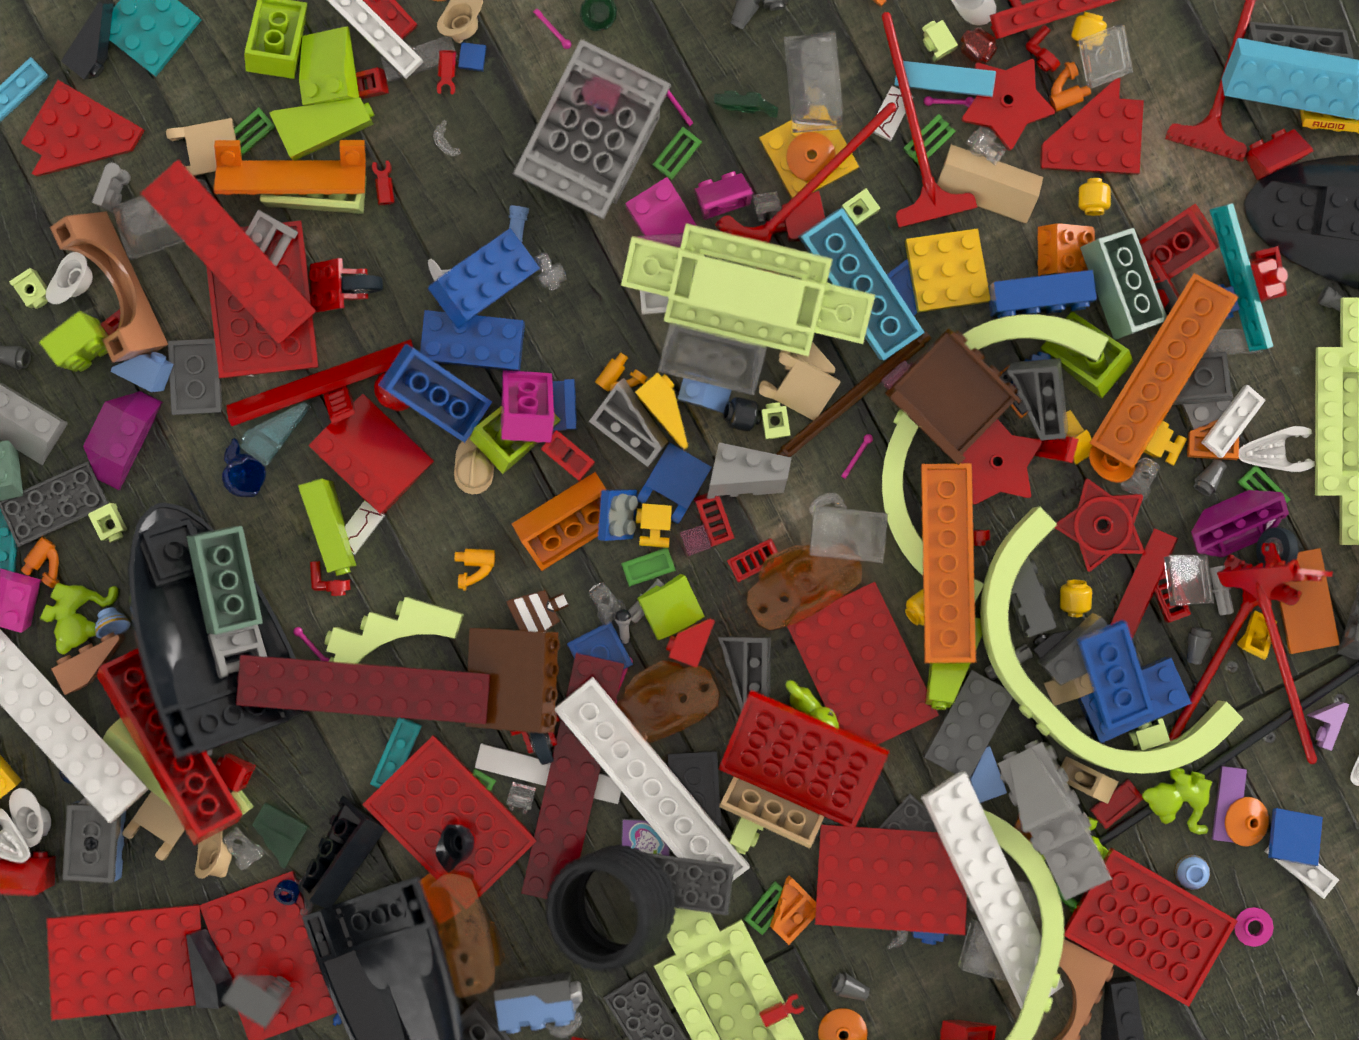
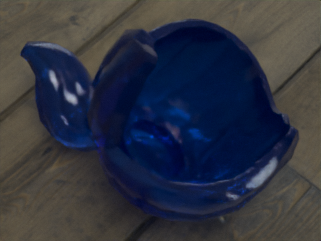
[222,438,266,497]

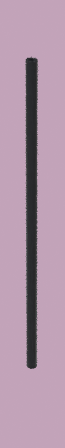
[1098,661,1359,846]

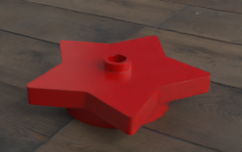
[961,59,1055,151]
[960,419,1042,505]
[1054,478,1144,572]

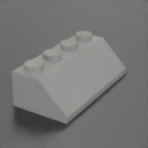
[0,382,68,465]

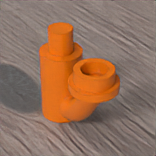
[1049,62,1091,112]
[21,536,60,588]

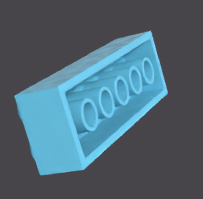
[1222,38,1359,120]
[798,208,925,360]

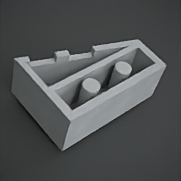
[589,378,668,467]
[707,442,791,499]

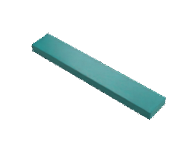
[1209,203,1273,352]

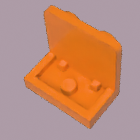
[1037,223,1095,276]

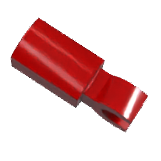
[437,50,456,94]
[372,161,395,205]
[759,993,804,1028]

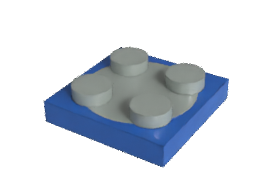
[598,489,638,541]

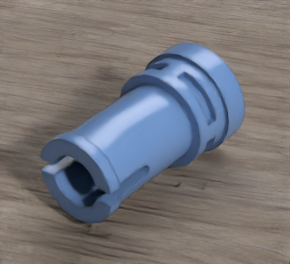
[509,205,529,242]

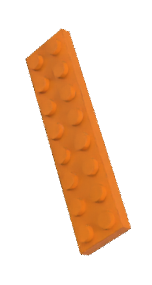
[1090,273,1238,468]
[921,463,976,663]

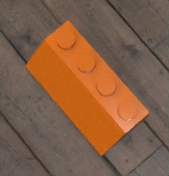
[512,472,607,571]

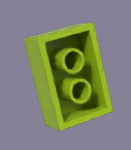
[40,311,109,372]

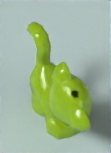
[40,583,119,655]
[786,680,839,728]
[1142,768,1212,835]

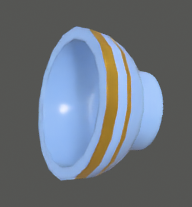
[95,607,131,638]
[1174,855,1210,890]

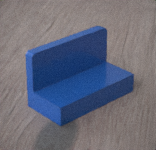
[552,379,577,431]

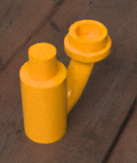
[595,352,647,392]
[455,549,495,591]

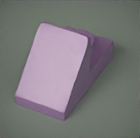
[1307,701,1349,751]

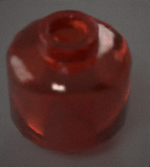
[960,27,998,64]

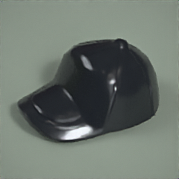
[436,824,474,873]

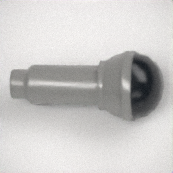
[614,609,632,644]

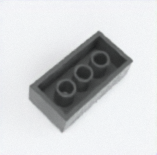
[922,669,1013,779]

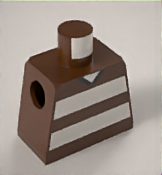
[506,590,569,632]

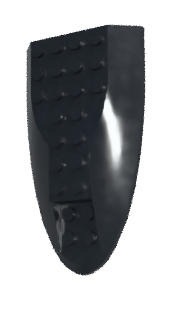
[1244,155,1359,290]
[128,503,310,759]
[302,876,463,1040]

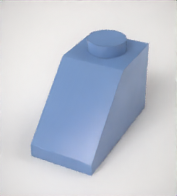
[111,352,174,392]
[678,375,731,413]
[969,745,1007,803]

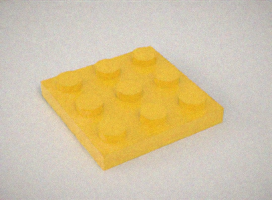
[759,103,859,199]
[905,229,991,313]

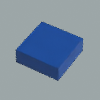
[458,42,486,71]

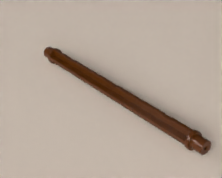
[776,330,932,458]

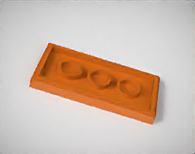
[1279,548,1340,654]

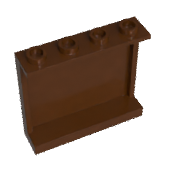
[885,329,1022,465]
[465,628,560,733]

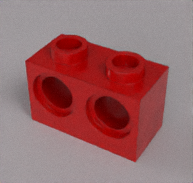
[541,430,595,482]

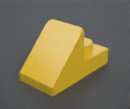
[1066,410,1093,464]
[1237,610,1277,660]

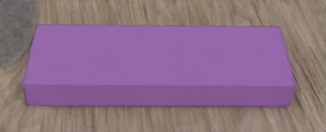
[1212,766,1247,843]

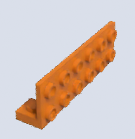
[214,140,366,195]

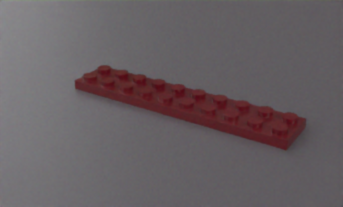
[521,652,624,899]
[236,655,490,724]

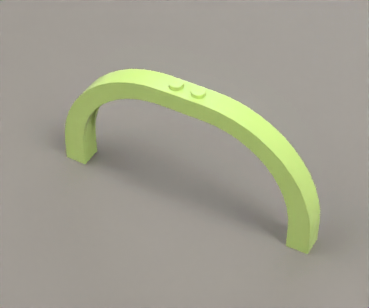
[882,315,1109,602]
[980,507,1243,774]
[983,810,1064,1040]

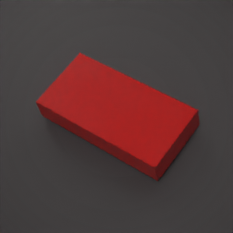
[1034,436,1079,463]
[1089,779,1143,829]

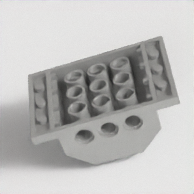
[513,39,671,220]

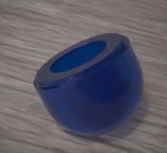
[274,879,300,905]

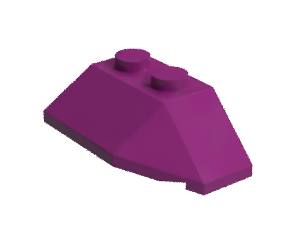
[83,391,163,490]
[1191,490,1289,557]

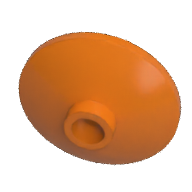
[786,132,836,181]
[1089,446,1135,482]
[1225,797,1269,846]
[818,1008,867,1040]

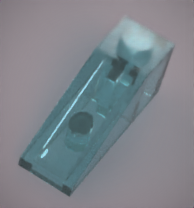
[240,402,312,465]

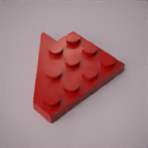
[1040,78,1144,175]
[21,80,145,177]

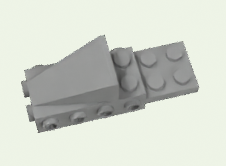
[998,740,1112,900]

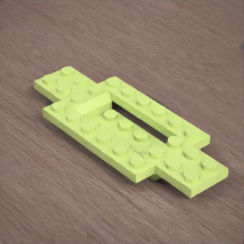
[621,224,875,356]
[1315,298,1359,545]
[654,908,804,1040]

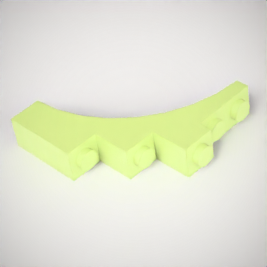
[324,597,464,664]

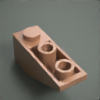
[52,632,125,695]

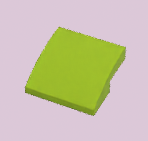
[637,574,705,640]

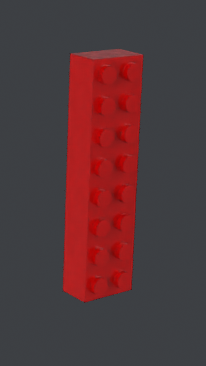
[140,160,317,344]
[97,648,243,846]

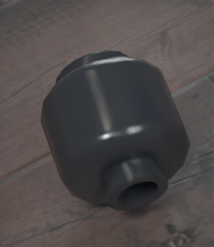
[723,397,762,431]

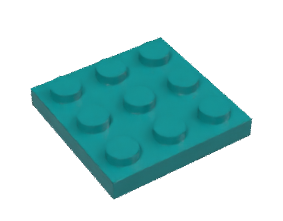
[109,0,201,77]

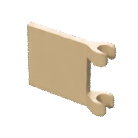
[166,118,236,176]
[759,350,840,421]
[122,791,185,861]

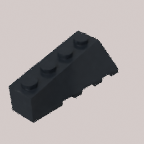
[297,795,386,910]
[1100,976,1144,1040]

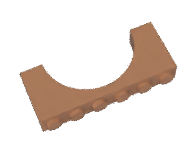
[50,212,168,362]
[1052,937,1114,1040]

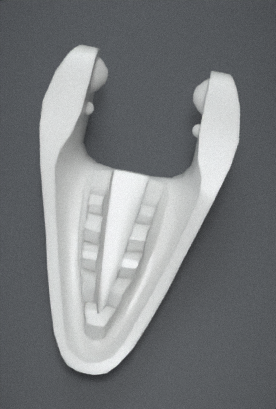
[1239,426,1315,472]
[0,808,30,864]

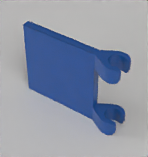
[637,442,712,524]

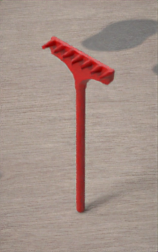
[1165,0,1256,162]
[881,12,977,228]
[714,102,896,274]
[1168,554,1303,741]
[1217,560,1317,764]

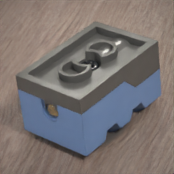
[63,797,126,883]
[494,972,583,1034]

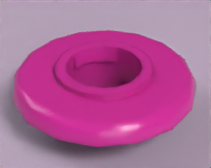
[1234,907,1274,947]

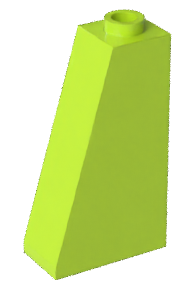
[269,98,375,160]
[299,479,356,576]
[925,618,983,710]

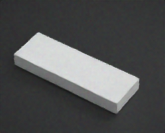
[1201,385,1266,458]
[1264,846,1339,899]

